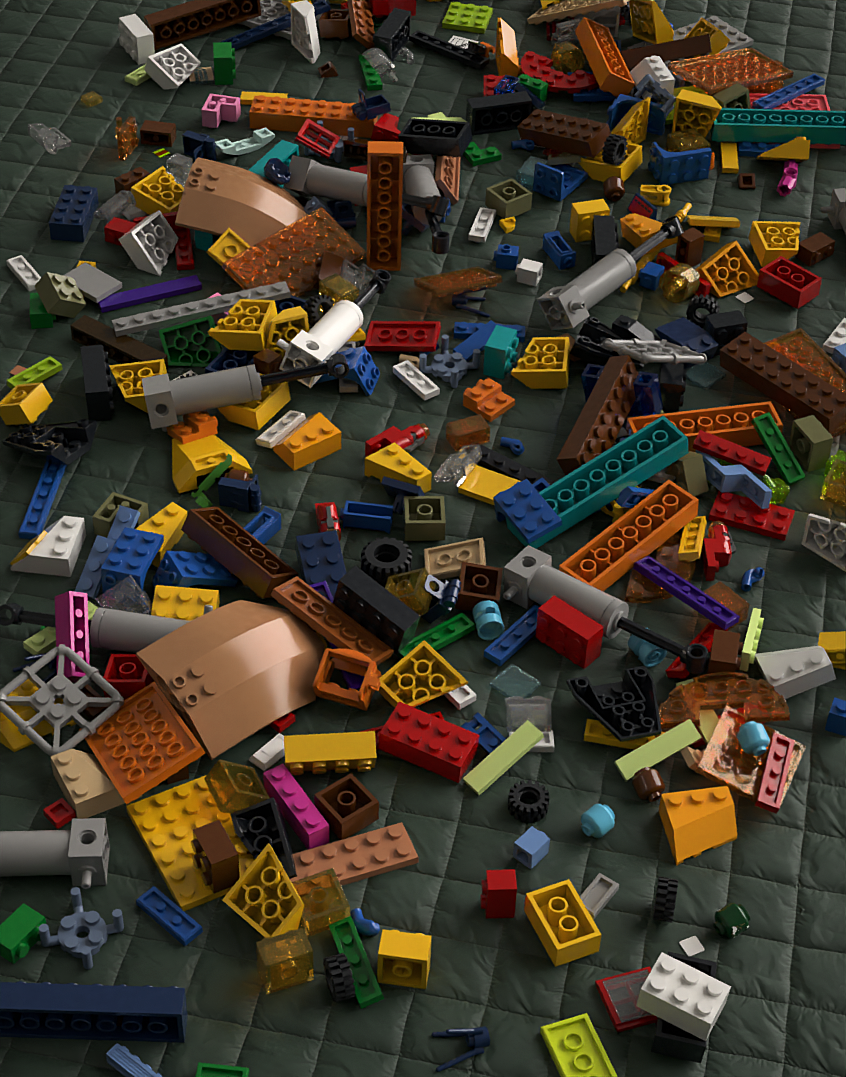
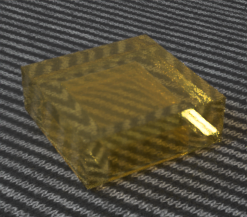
[81,91,103,107]

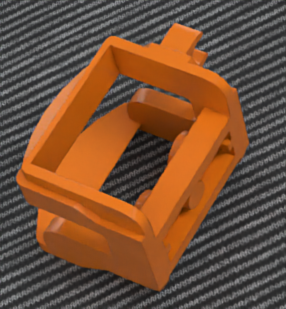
[312,648,382,711]

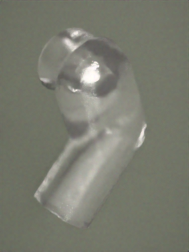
[399,47,414,65]

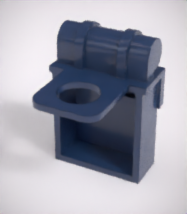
[351,89,391,120]
[182,130,217,162]
[327,200,356,230]
[218,474,262,512]
[421,575,461,623]

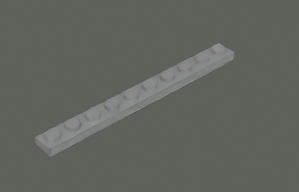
[112,281,291,337]

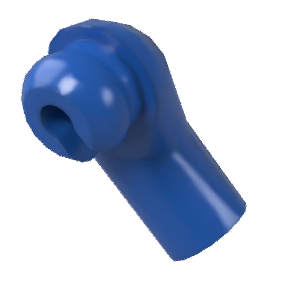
[511,139,535,151]
[500,437,524,455]
[741,567,765,592]
[350,908,380,936]

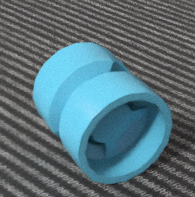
[472,600,504,640]
[628,628,667,668]

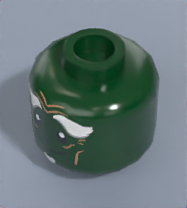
[713,903,750,939]

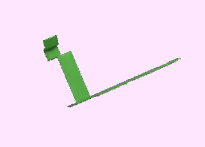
[191,454,232,508]

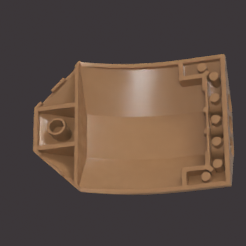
[175,157,319,264]
[136,600,325,760]

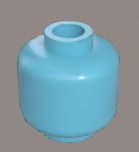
[737,721,770,756]
[581,804,615,838]

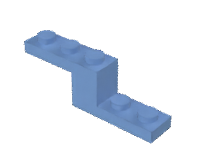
[695,450,772,509]
[74,505,140,599]

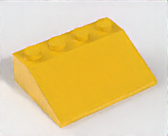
[629,0,674,44]

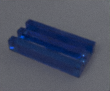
[494,75,520,95]

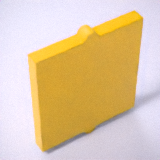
[10,530,47,565]

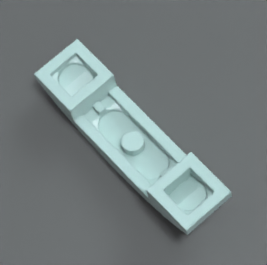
[215,128,275,155]

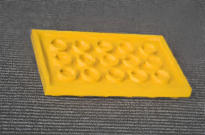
[126,773,255,911]

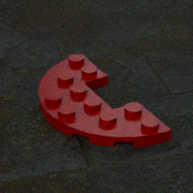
[520,51,599,93]

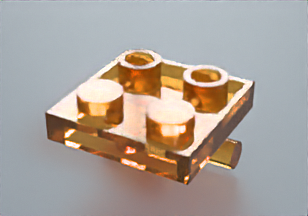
[115,116,139,161]

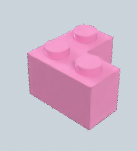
[201,94,241,128]

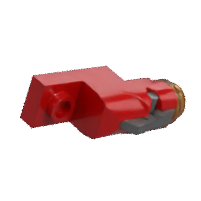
[365,423,430,457]
[315,502,341,543]
[701,521,736,581]

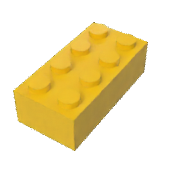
[284,731,377,775]

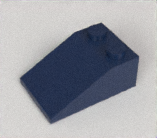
[654,317,719,370]

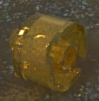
[550,41,585,74]
[659,263,700,303]

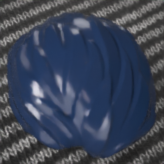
[264,158,291,185]

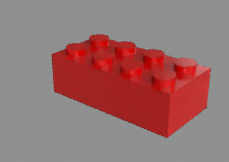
[378,702,479,783]

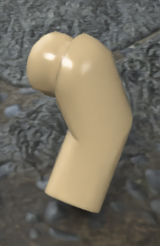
[399,354,419,370]

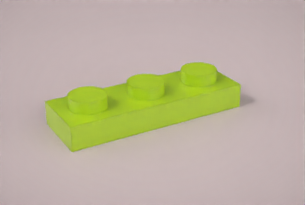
[6,356,63,389]

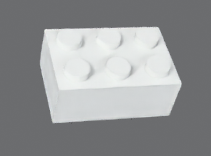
[118,14,155,65]
[636,953,731,1041]

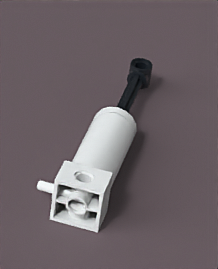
[276,269,391,388]

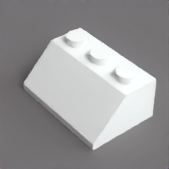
[630,56,675,99]

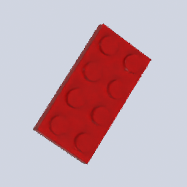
[364,321,441,352]
[708,491,795,541]

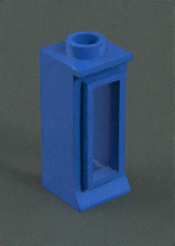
[542,230,576,270]
[340,500,393,534]
[244,506,281,545]

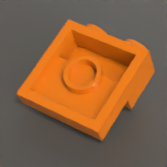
[463,378,515,422]
[167,411,218,444]

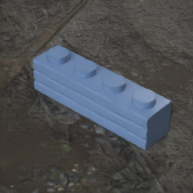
[106,1043,162,1077]

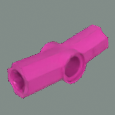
[777,159,798,197]

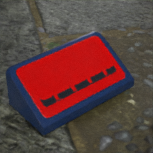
[627,193,657,220]

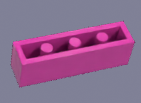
[55,591,90,682]
[263,764,329,849]

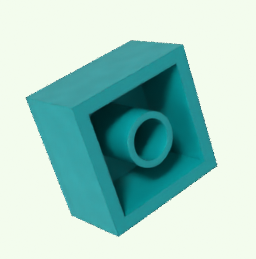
[483,325,519,379]

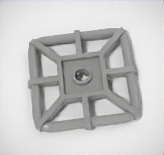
[602,338,707,365]
[0,644,124,756]

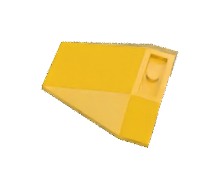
[172,435,253,493]

